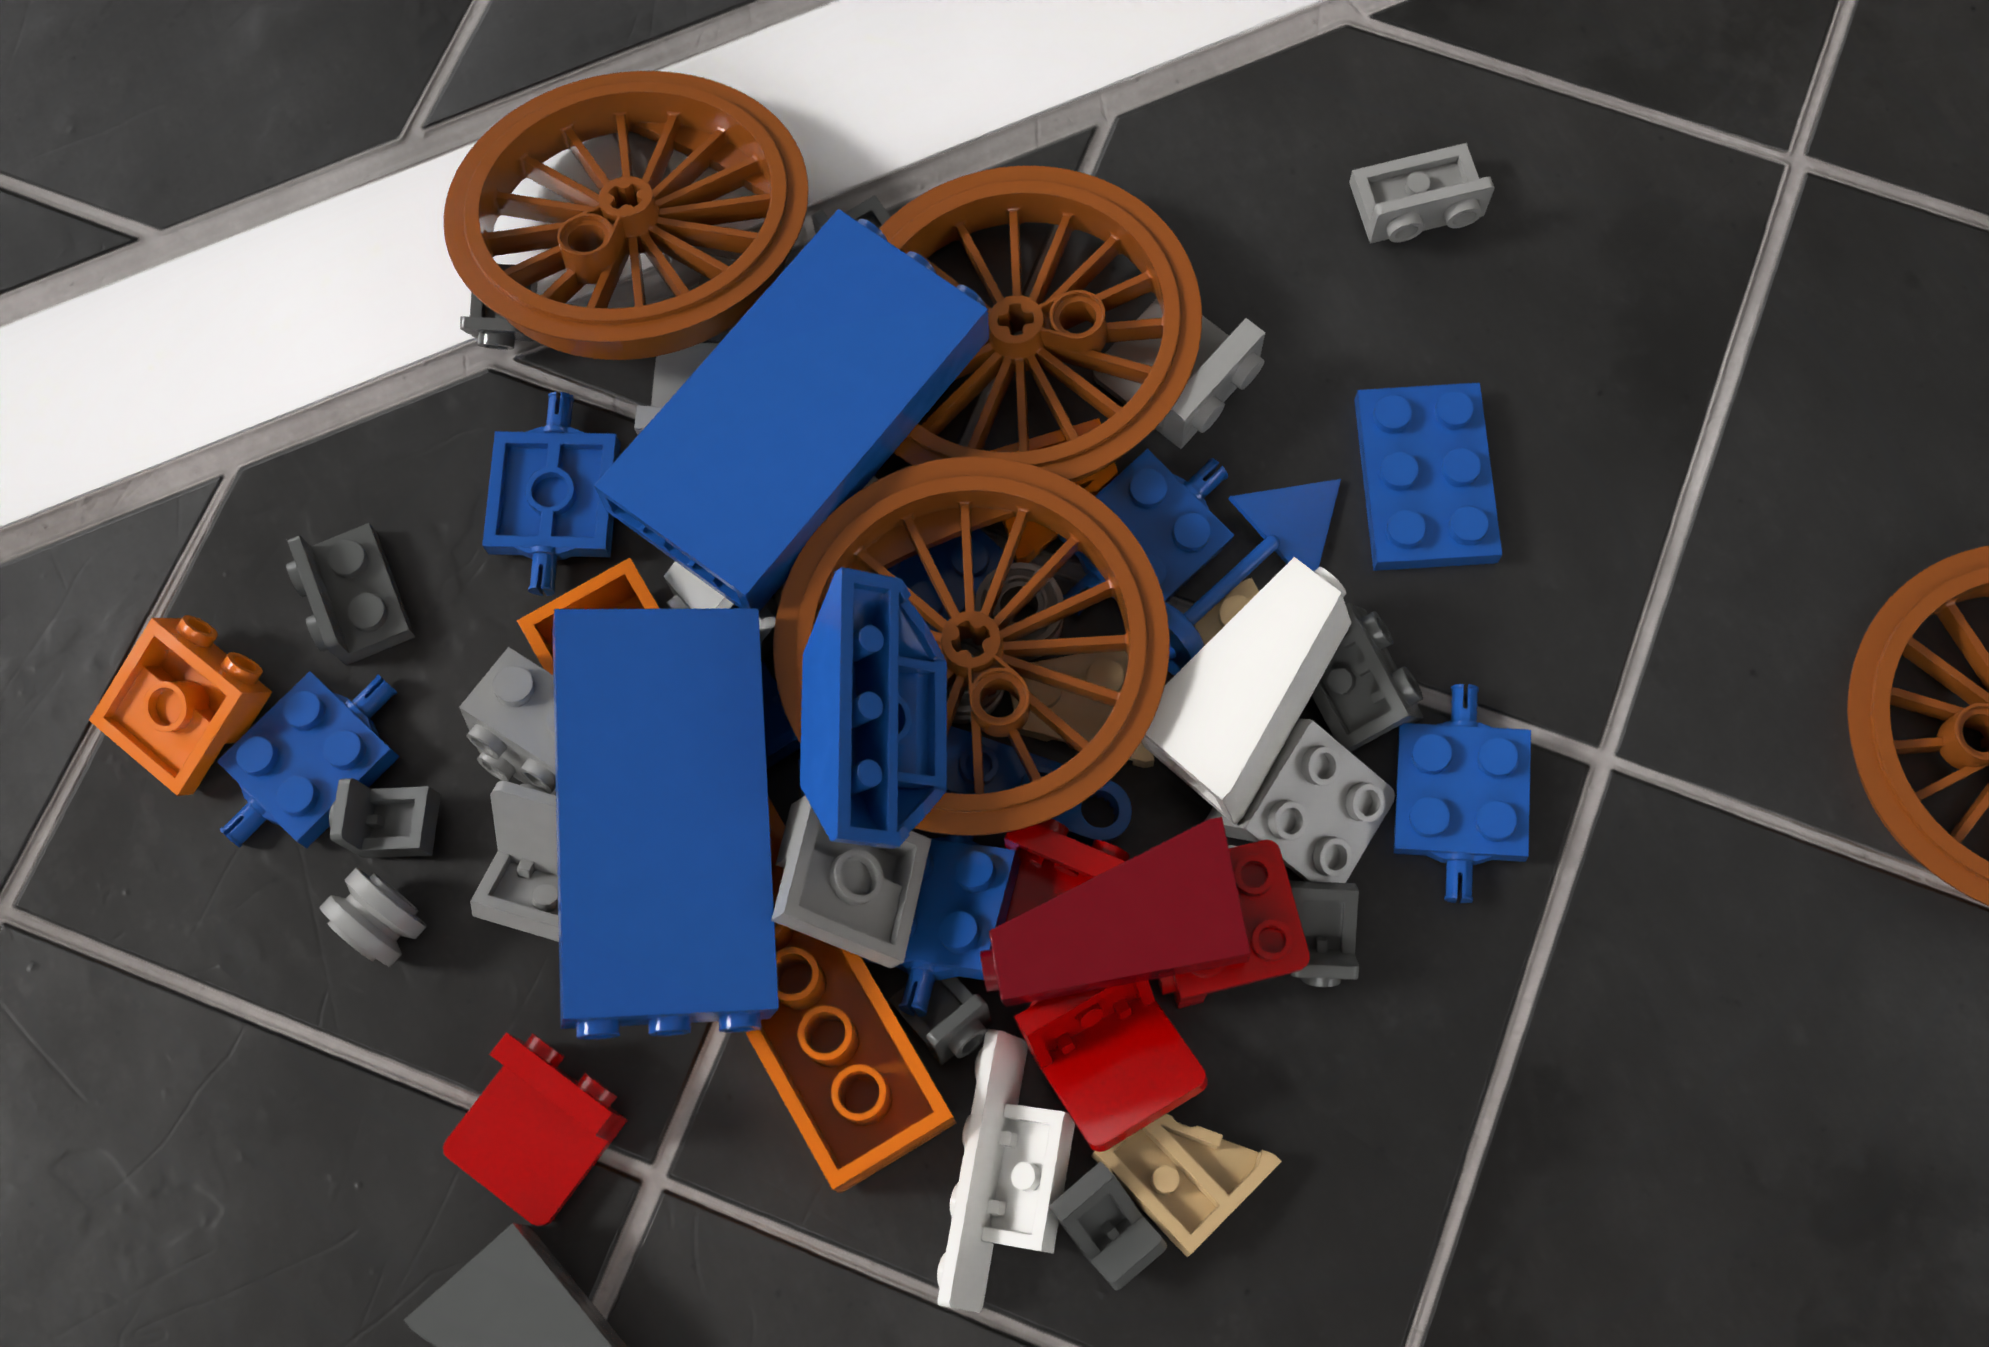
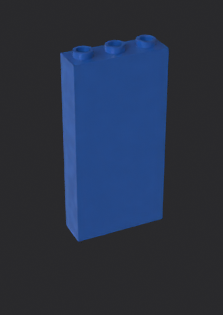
[594,209,989,612]
[552,608,779,1040]

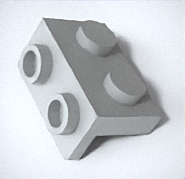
[1349,143,1495,244]

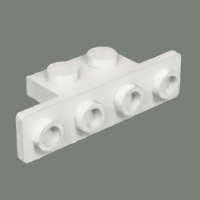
[937,1029,1075,1313]

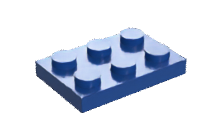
[1354,382,1502,571]

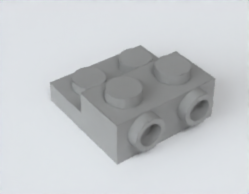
[771,796,931,968]

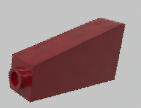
[980,817,1251,1007]

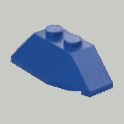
[800,567,947,849]

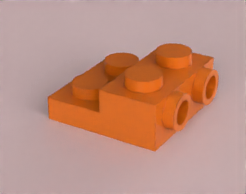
[89,615,272,796]

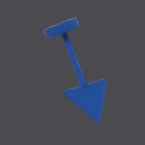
[1165,479,1341,676]

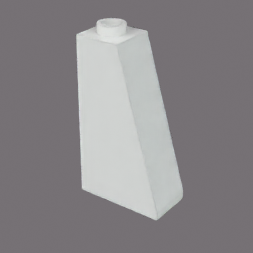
[1142,557,1351,825]

